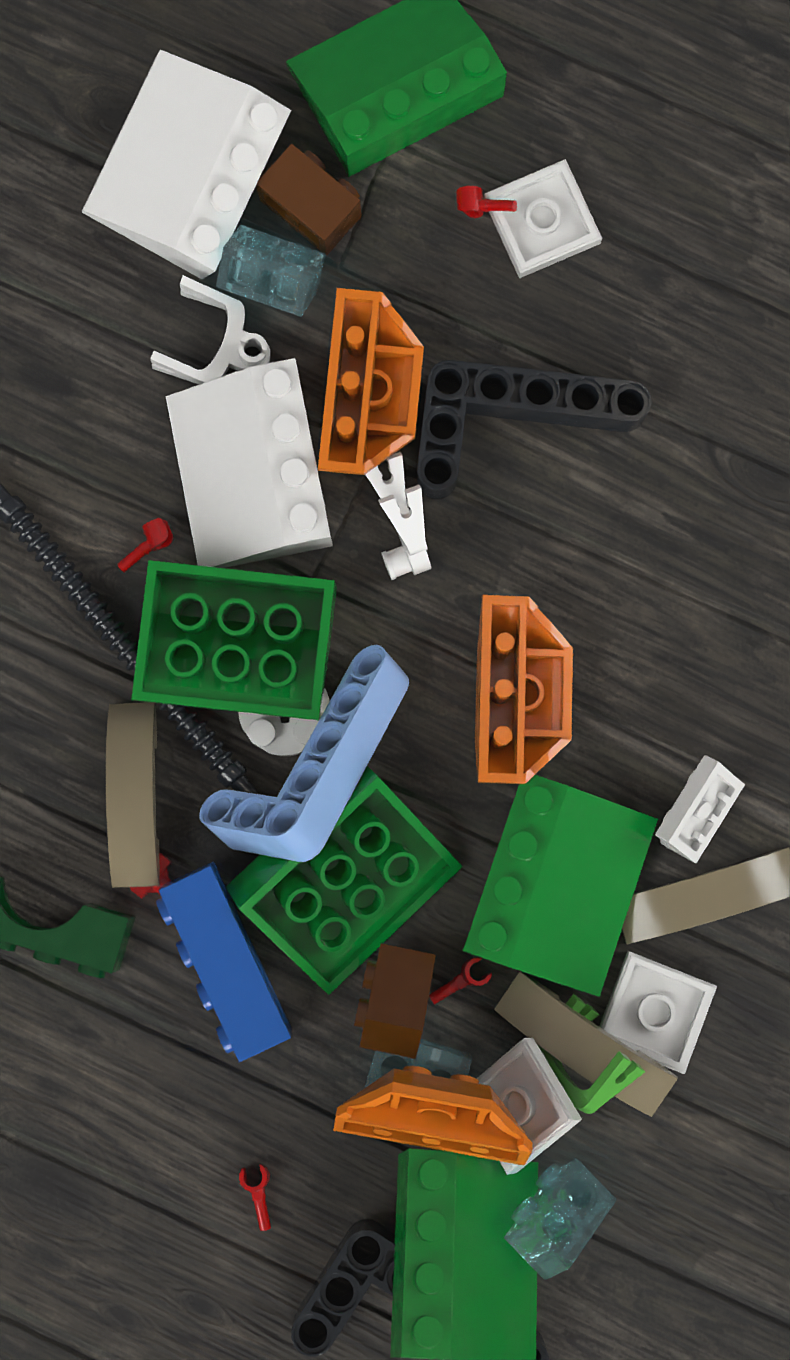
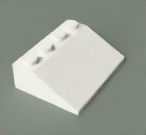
[82,50,291,279]
[166,358,333,568]

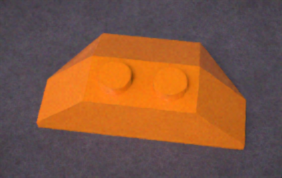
[318,288,424,475]
[475,595,573,784]
[333,1066,533,1165]

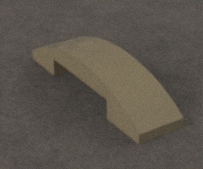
[106,702,160,888]
[622,847,790,944]
[494,971,678,1117]

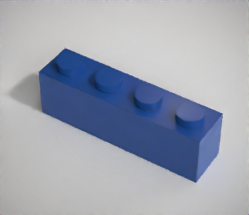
[156,861,292,1063]

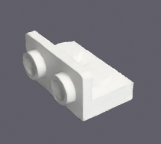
[655,755,745,863]

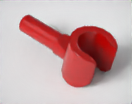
[456,186,517,218]
[117,518,173,572]
[429,958,492,1005]
[239,1164,271,1231]

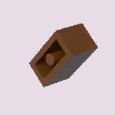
[256,143,361,256]
[354,943,436,1059]

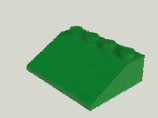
[286,0,507,177]
[131,560,337,721]
[225,766,463,995]
[463,775,658,997]
[390,1148,538,1360]

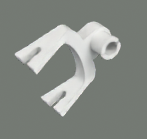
[151,275,270,385]
[366,452,431,580]

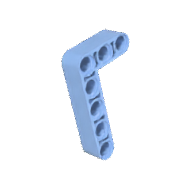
[199,645,409,862]

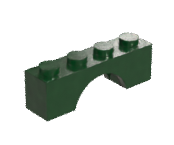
[0,876,136,978]

